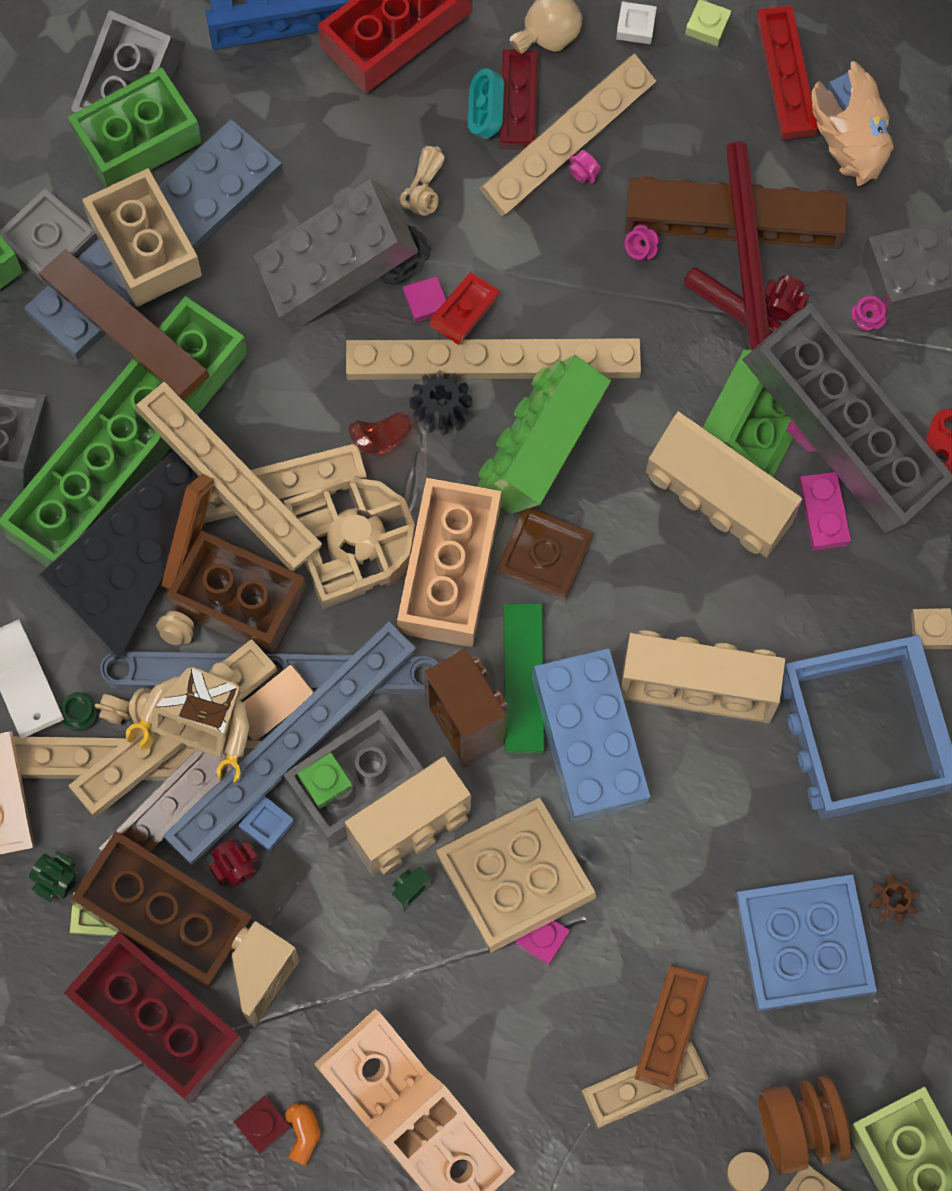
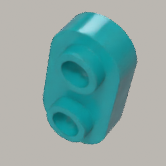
[468,68,504,139]

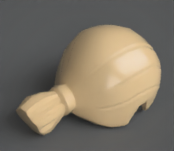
[509,0,582,54]

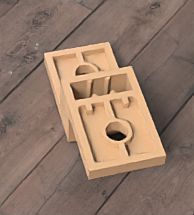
[314,1009,515,1191]

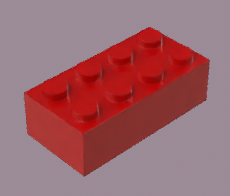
[318,0,472,94]

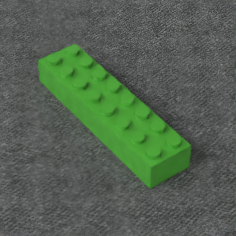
[0,296,248,567]

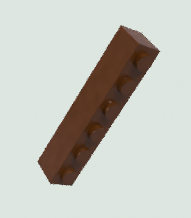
[625,176,846,249]

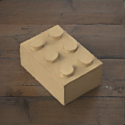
[82,168,202,307]
[344,757,471,877]

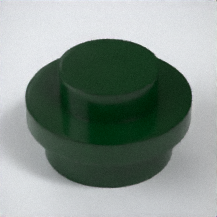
[59,692,98,731]

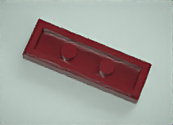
[499,49,538,150]

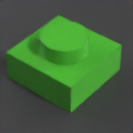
[297,753,353,809]

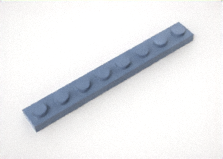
[163,622,416,866]

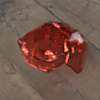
[348,412,412,456]

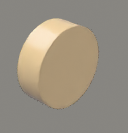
[726,1152,769,1191]

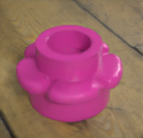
[568,150,601,184]
[624,225,659,261]
[851,296,887,331]

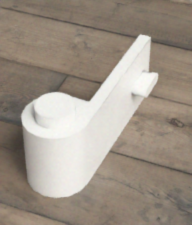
[0,619,64,739]

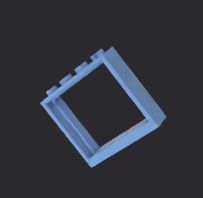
[780,635,952,820]

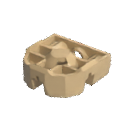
[283,476,415,610]

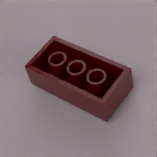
[64,931,243,1105]

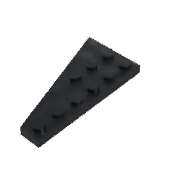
[37,450,199,660]

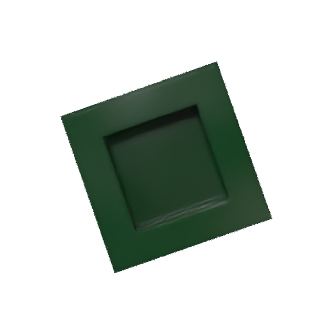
[391,866,431,912]

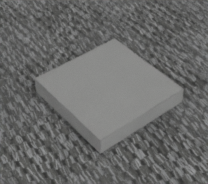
[0,188,98,286]

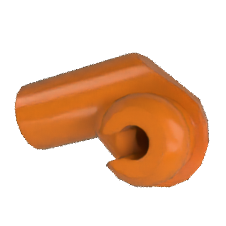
[285,1103,321,1167]

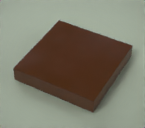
[495,508,594,603]

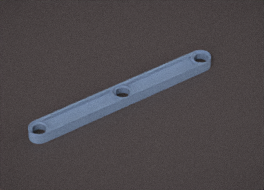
[100,651,439,695]

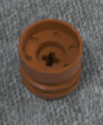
[758,1075,851,1176]

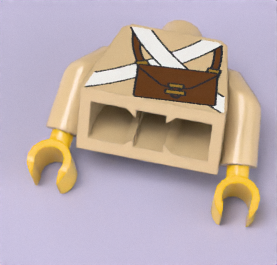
[126,663,250,784]

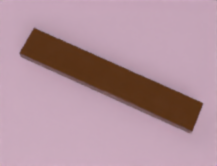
[39,249,210,401]

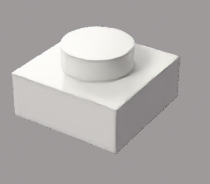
[616,2,657,44]

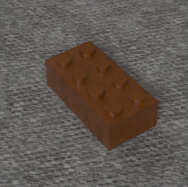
[71,831,252,989]

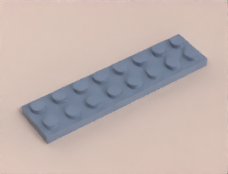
[24,119,283,360]

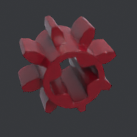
[765,275,809,321]
[209,838,259,888]

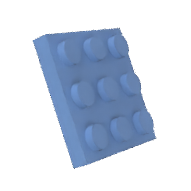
[735,875,877,1012]

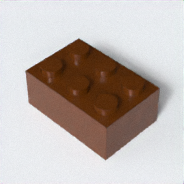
[166,530,307,654]
[424,648,509,768]

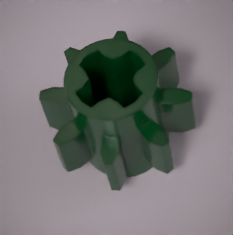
[29,851,79,902]

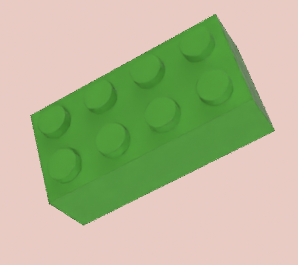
[477,355,611,514]

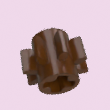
[868,875,919,927]

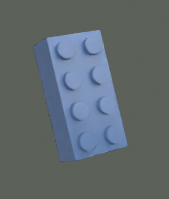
[531,649,650,824]

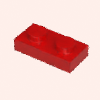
[429,272,500,345]

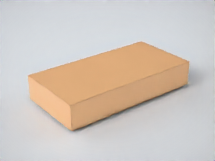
[243,664,314,741]

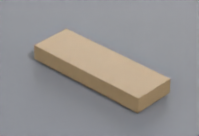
[581,1041,709,1129]

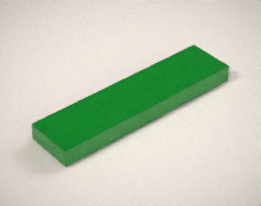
[503,604,544,755]

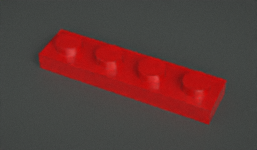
[756,5,818,140]

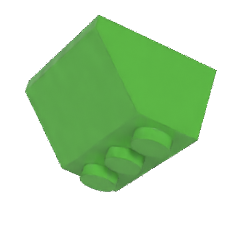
[67,67,202,188]
[703,350,793,477]

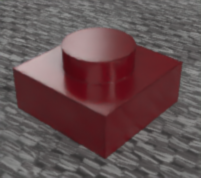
[234,1096,292,1155]

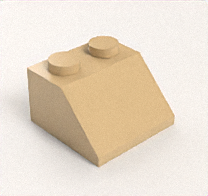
[231,921,300,1028]

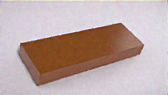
[161,474,215,589]
[635,965,708,1091]

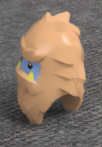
[812,61,894,186]

